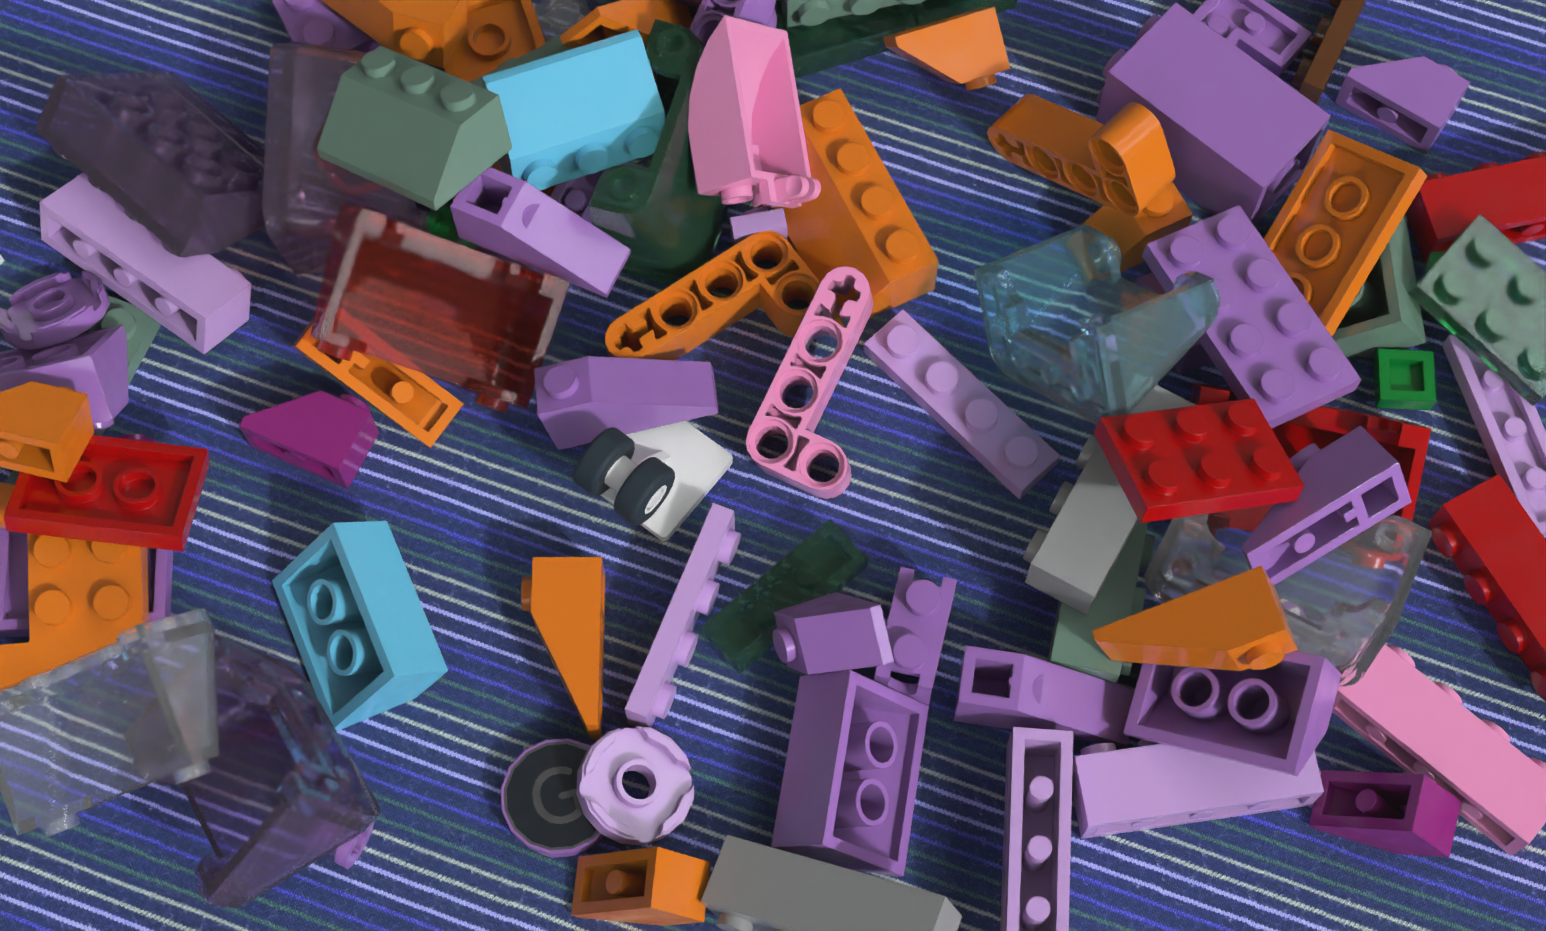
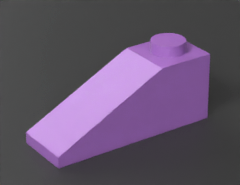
[534,356,719,450]
[1241,426,1412,585]

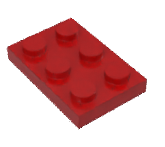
[1094,398,1305,523]
[3,435,210,552]

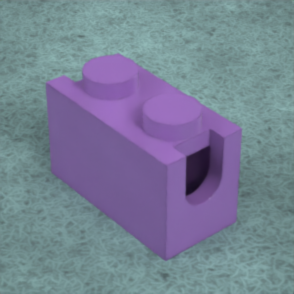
[874,567,957,706]

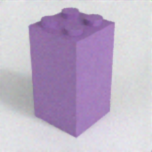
[1096,2,1331,226]

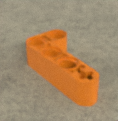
[987,93,1176,216]
[605,230,820,360]

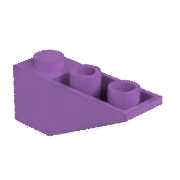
[450,167,631,298]
[953,645,1134,747]

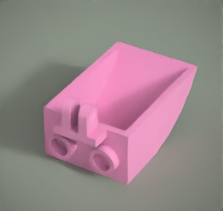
[688,15,821,209]

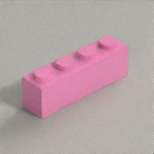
[1332,638,1546,857]

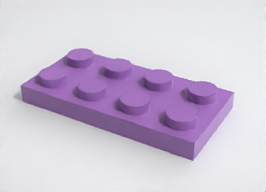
[1142,205,1362,428]

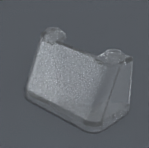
[1144,504,1432,687]
[0,608,219,838]

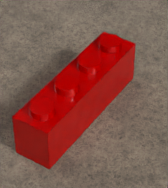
[1405,151,1546,263]
[1428,474,1546,701]

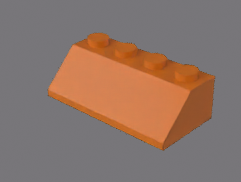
[771,88,939,328]

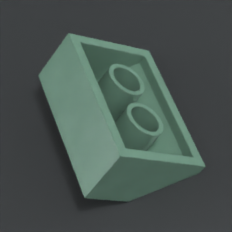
[317,45,512,211]
[1276,203,1426,358]

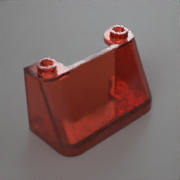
[310,203,570,413]

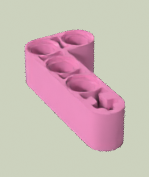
[746,266,874,499]

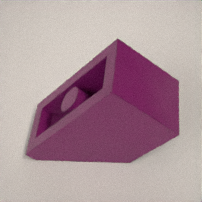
[239,391,379,489]
[1309,770,1461,857]

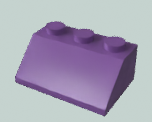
[0,324,129,432]
[1123,651,1342,776]
[771,670,929,877]

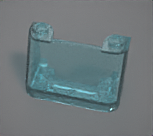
[974,224,1220,425]

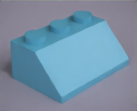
[482,29,667,190]
[272,521,448,732]

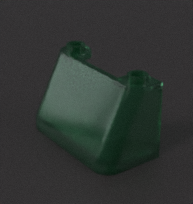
[589,19,730,285]

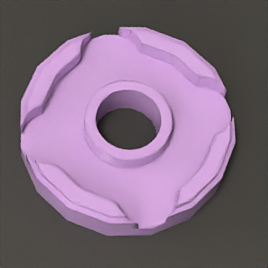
[576,726,694,845]

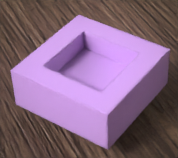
[730,208,788,247]

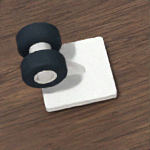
[573,421,733,541]

